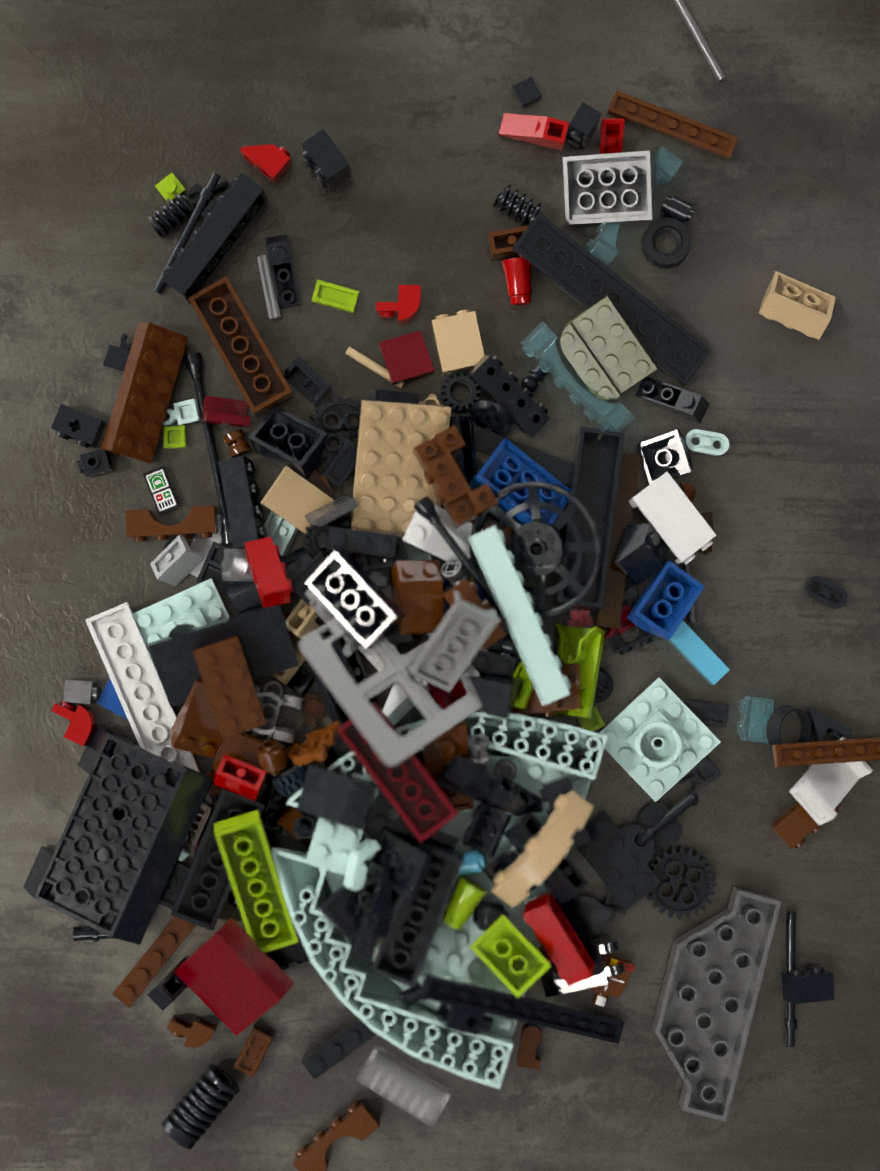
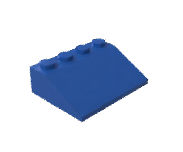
[468,438,570,545]

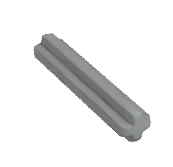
[257,255,281,320]

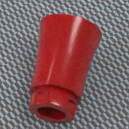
[501,257,532,306]

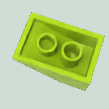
[470,915,551,998]

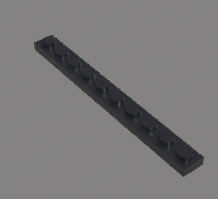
[420,973,625,1044]

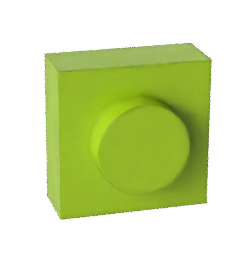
[155,173,186,201]

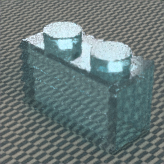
[737,696,774,744]

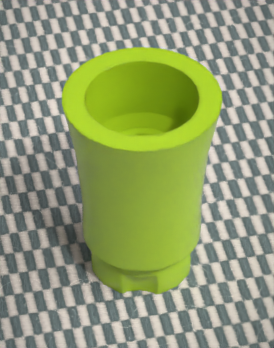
[442,876,487,930]

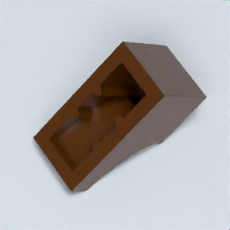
[275,805,316,848]

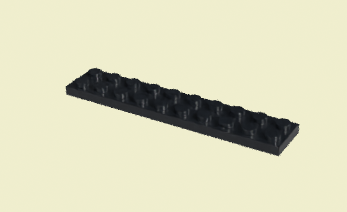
[511,213,712,386]

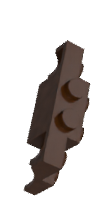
[413,425,498,529]
[511,664,583,717]

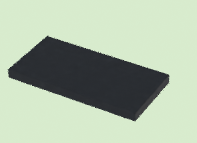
[148,605,299,707]

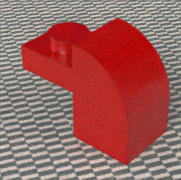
[376,285,421,324]
[51,702,96,747]

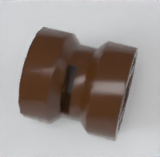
[223,429,251,458]

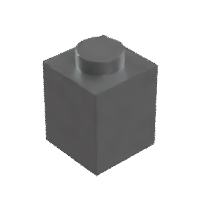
[63,679,99,704]

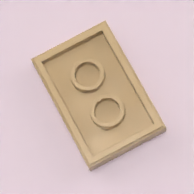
[261,466,334,538]

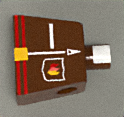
[589,953,635,1007]

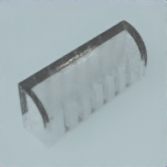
[356,1044,451,1128]

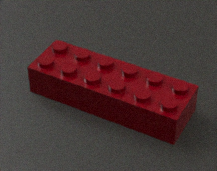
[337,701,458,842]

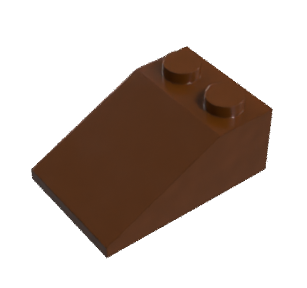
[388,560,444,634]
[170,679,224,759]

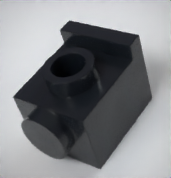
[77,448,114,478]

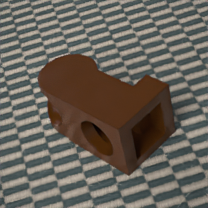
[517,1023,542,1070]

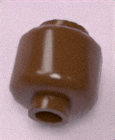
[257,740,288,775]

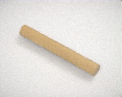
[345,346,405,388]

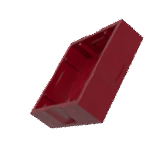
[174,917,295,1036]

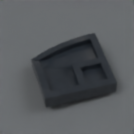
[196,541,250,596]

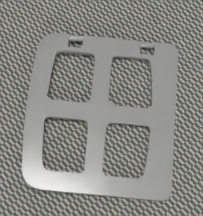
[299,585,483,767]

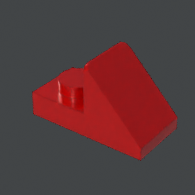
[599,118,624,154]

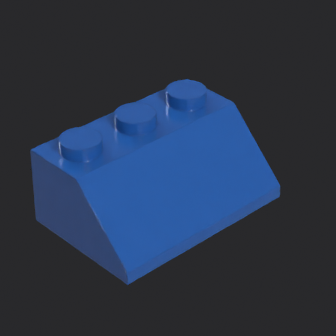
[626,560,705,640]

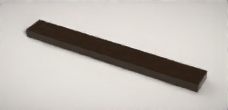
[596,453,641,630]

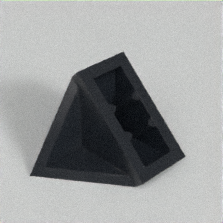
[469,675,524,719]

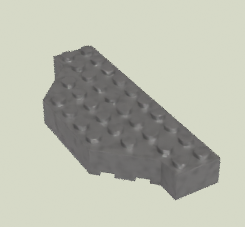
[652,887,781,1122]

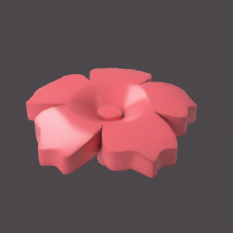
[567,609,594,628]

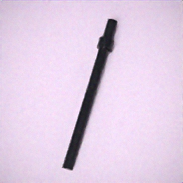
[153,172,221,294]
[784,911,797,1047]

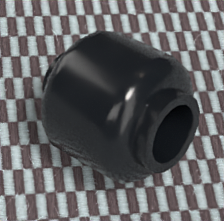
[473,901,508,931]

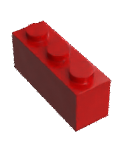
[245,537,293,608]

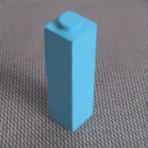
[668,621,730,685]

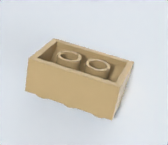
[759,271,836,340]

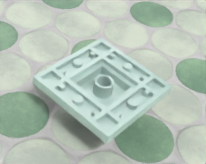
[133,578,230,667]
[598,677,721,802]

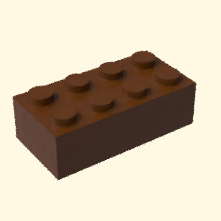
[193,635,267,739]

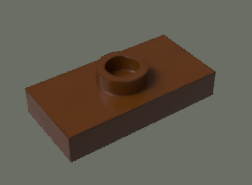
[233,1026,274,1078]

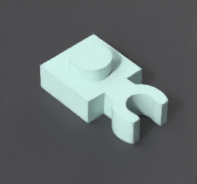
[163,399,201,425]

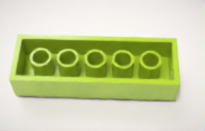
[214,810,298,953]

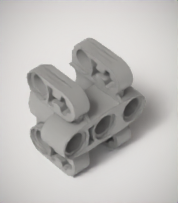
[247,680,305,743]

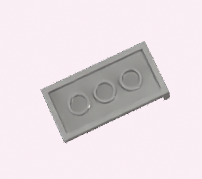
[410,591,499,692]

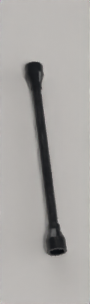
[184,352,233,545]
[413,495,503,618]

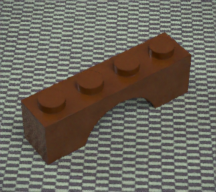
[125,505,218,542]
[293,1100,380,1171]

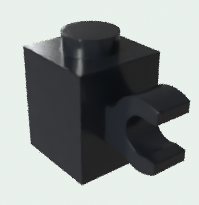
[103,334,132,374]

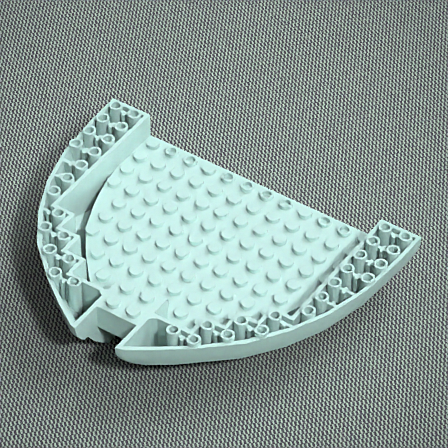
[272,712,608,1089]

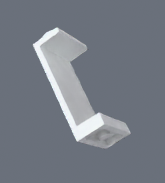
[628,472,716,564]
[789,737,873,825]

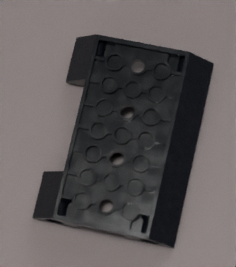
[23,724,214,945]

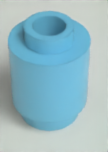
[458,850,487,876]

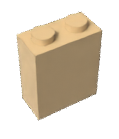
[432,309,485,375]

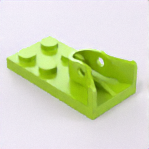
[554,623,605,719]

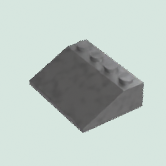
[563,151,656,225]

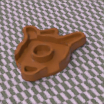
[286,721,342,766]

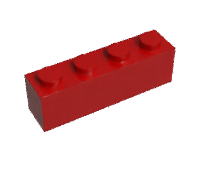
[523,892,595,986]

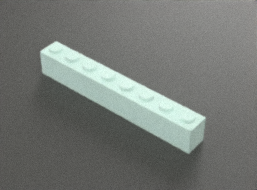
[468,526,571,705]

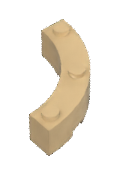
[491,790,594,908]

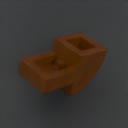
[167,1015,218,1048]

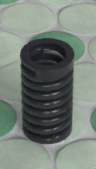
[162,1064,240,1149]

